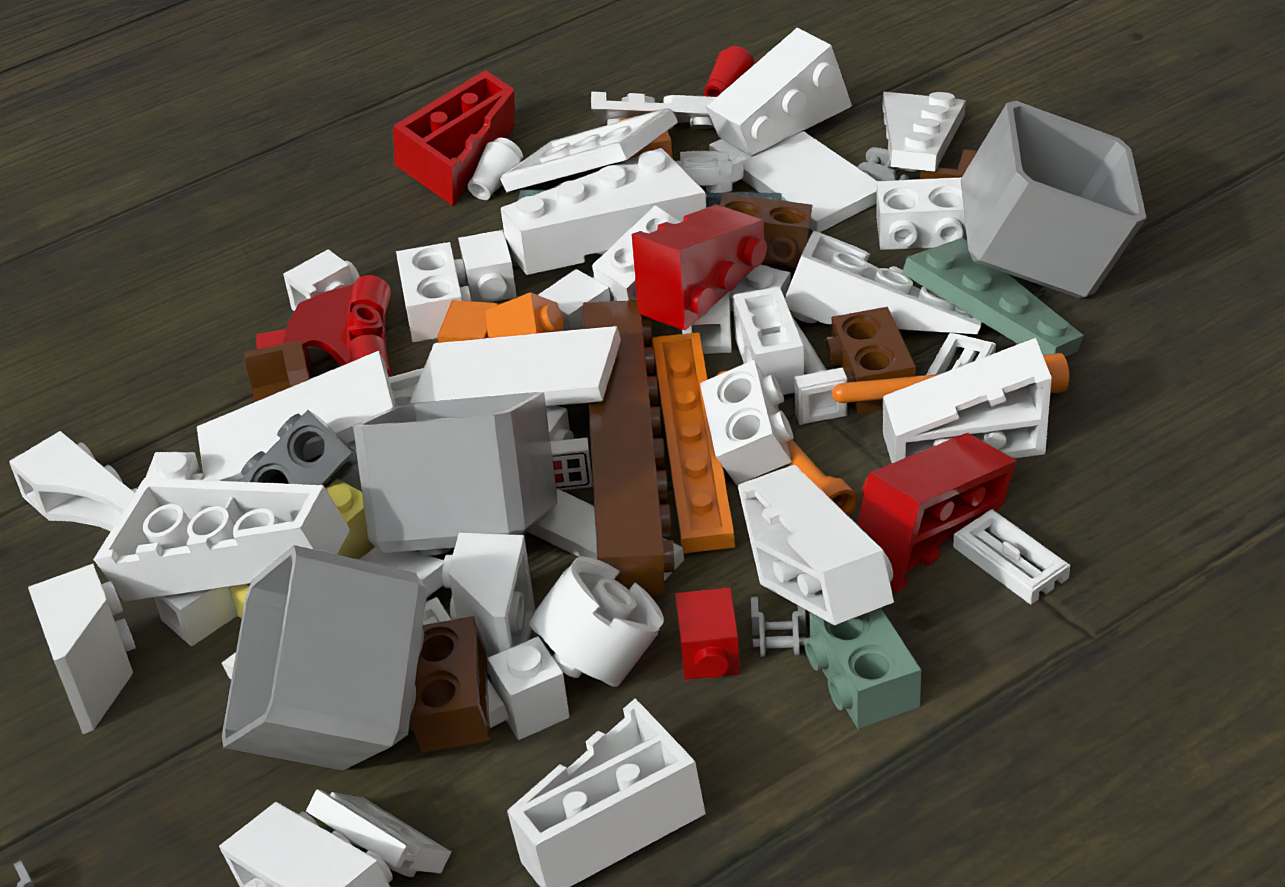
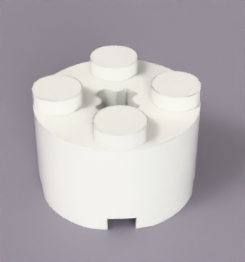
[529,557,664,687]

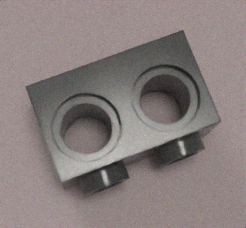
[239,410,358,488]

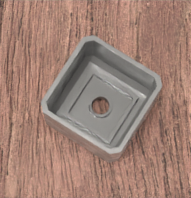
[960,101,1146,298]
[353,392,558,556]
[222,545,427,771]

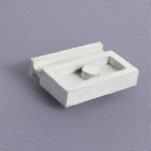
[306,789,451,877]

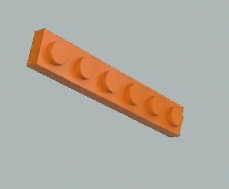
[652,332,735,553]

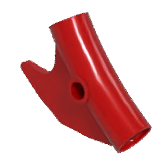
[282,275,392,377]

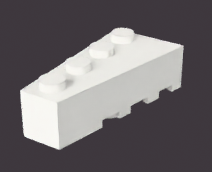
[501,148,706,275]
[93,478,350,602]

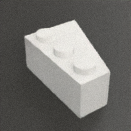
[706,28,852,156]
[883,338,1052,463]
[507,698,705,887]

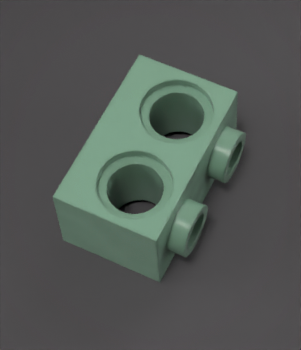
[804,608,921,729]

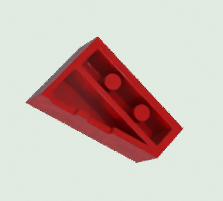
[393,70,515,206]
[631,205,767,331]
[857,433,1017,594]

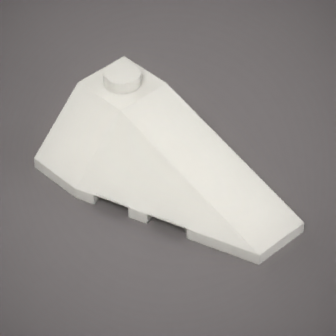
[785,230,982,334]

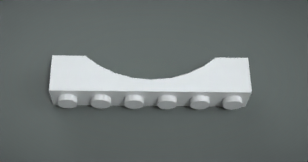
[9,431,238,647]

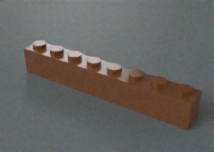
[583,300,674,596]

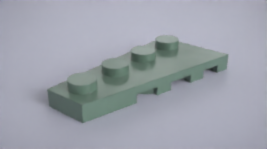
[902,238,1084,357]

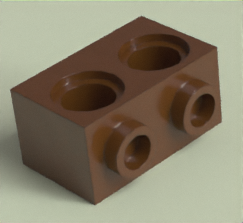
[720,193,813,268]
[825,306,916,415]
[408,616,490,753]

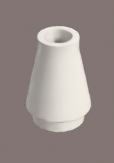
[468,138,523,200]

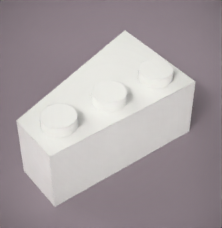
[738,464,894,625]
[219,802,393,887]

